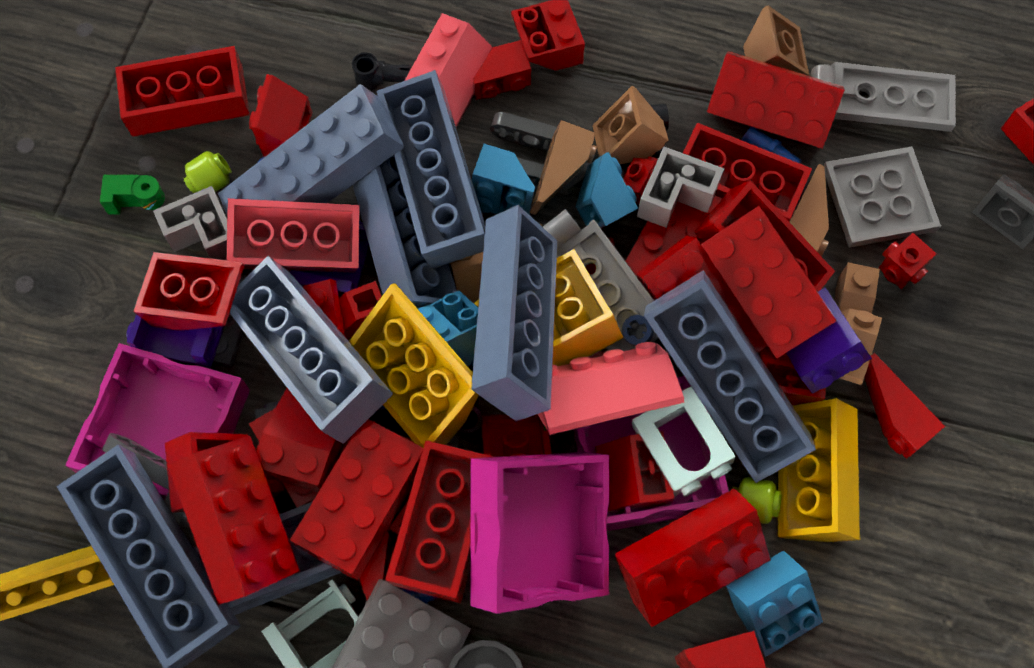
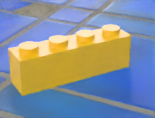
[0,546,114,621]

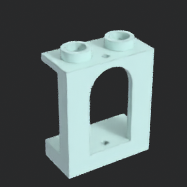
[632,386,736,497]
[261,580,360,668]

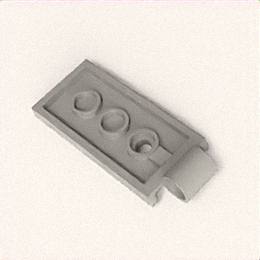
[811,62,956,132]
[543,209,659,351]

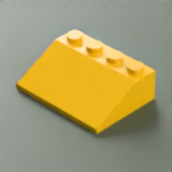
[474,249,623,366]
[349,283,479,448]

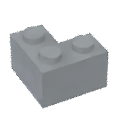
[637,147,724,228]
[153,186,227,260]

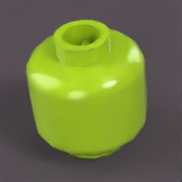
[184,151,232,193]
[732,477,782,524]

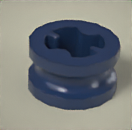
[622,315,654,346]

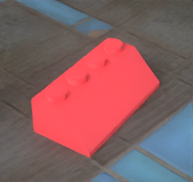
[405,13,493,128]
[226,198,359,273]
[537,342,685,435]

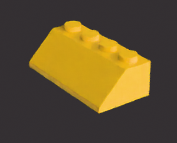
[778,398,860,542]

